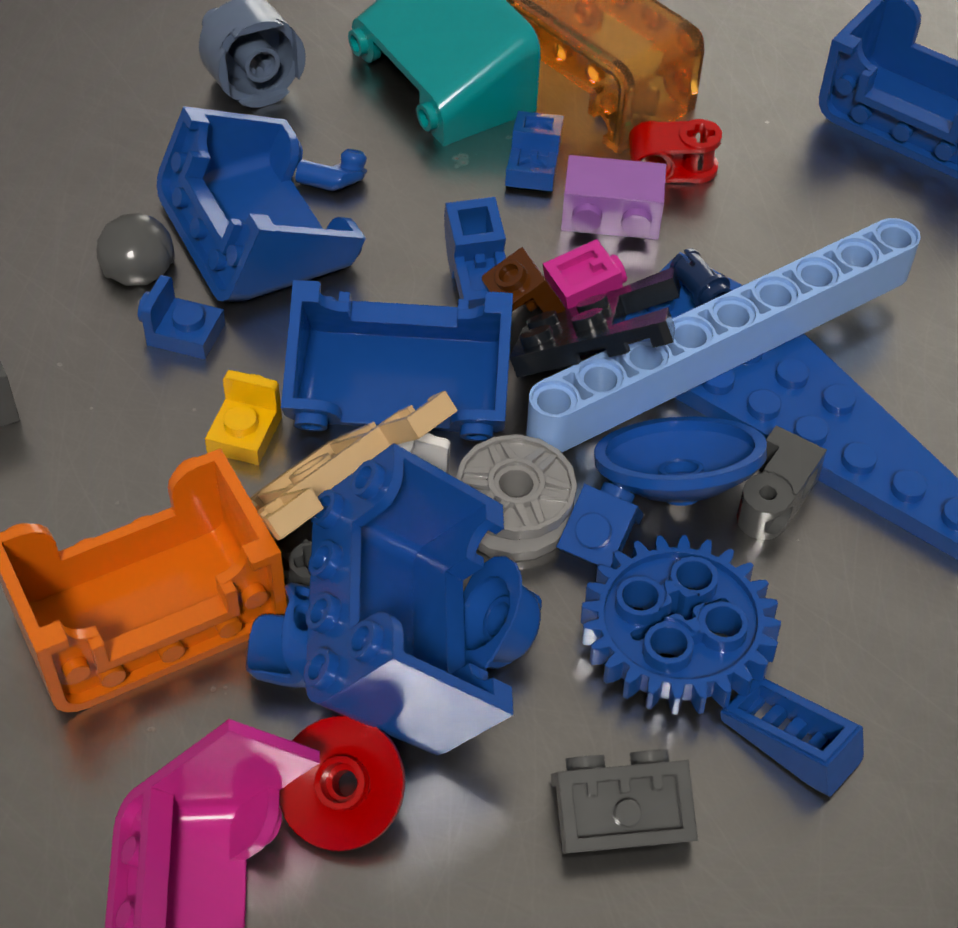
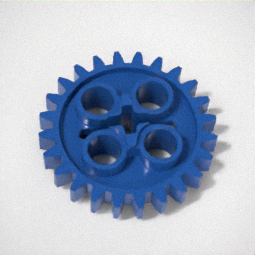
[581,535,781,715]

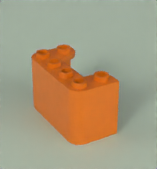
[0,448,287,713]

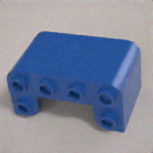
[819,0,958,180]
[304,443,513,755]

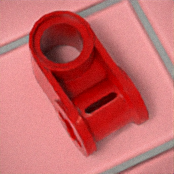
[628,119,723,184]

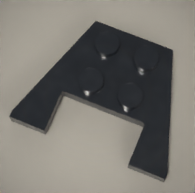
[509,267,681,378]

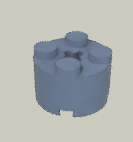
[199,0,306,108]

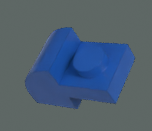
[444,197,506,309]

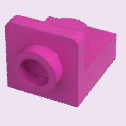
[543,239,627,309]

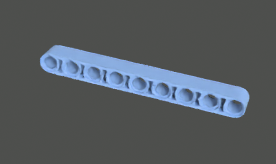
[526,218,921,452]

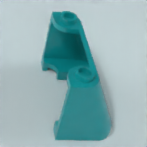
[348,0,541,147]

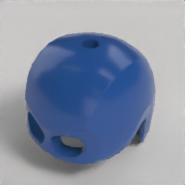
[246,582,310,688]

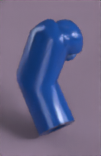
[295,149,367,191]

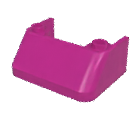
[105,719,320,928]

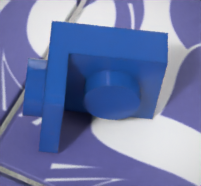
[138,275,226,360]

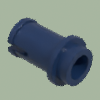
[670,248,732,307]

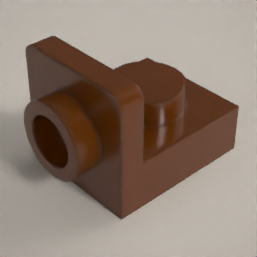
[482,247,567,314]

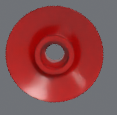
[279,716,405,851]

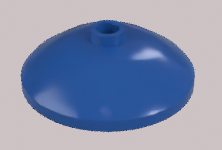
[594,416,767,506]

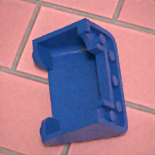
[157,106,366,303]
[281,280,513,441]

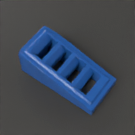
[720,678,864,797]

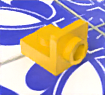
[205,370,282,466]

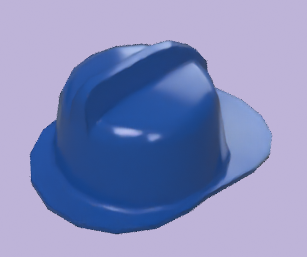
[463,556,542,670]

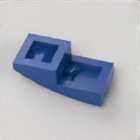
[505,111,564,191]

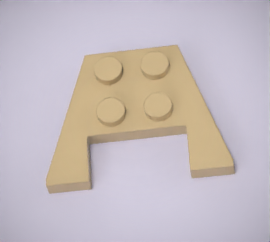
[249,390,458,540]

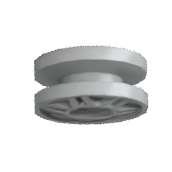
[456,434,577,562]

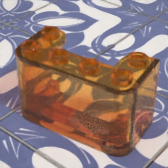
[506,0,704,154]

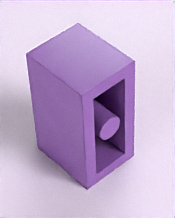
[561,155,666,240]

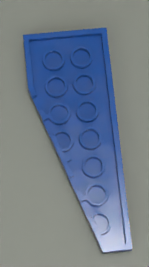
[595,252,958,560]

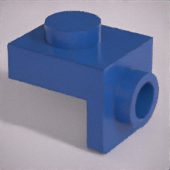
[556,482,644,568]

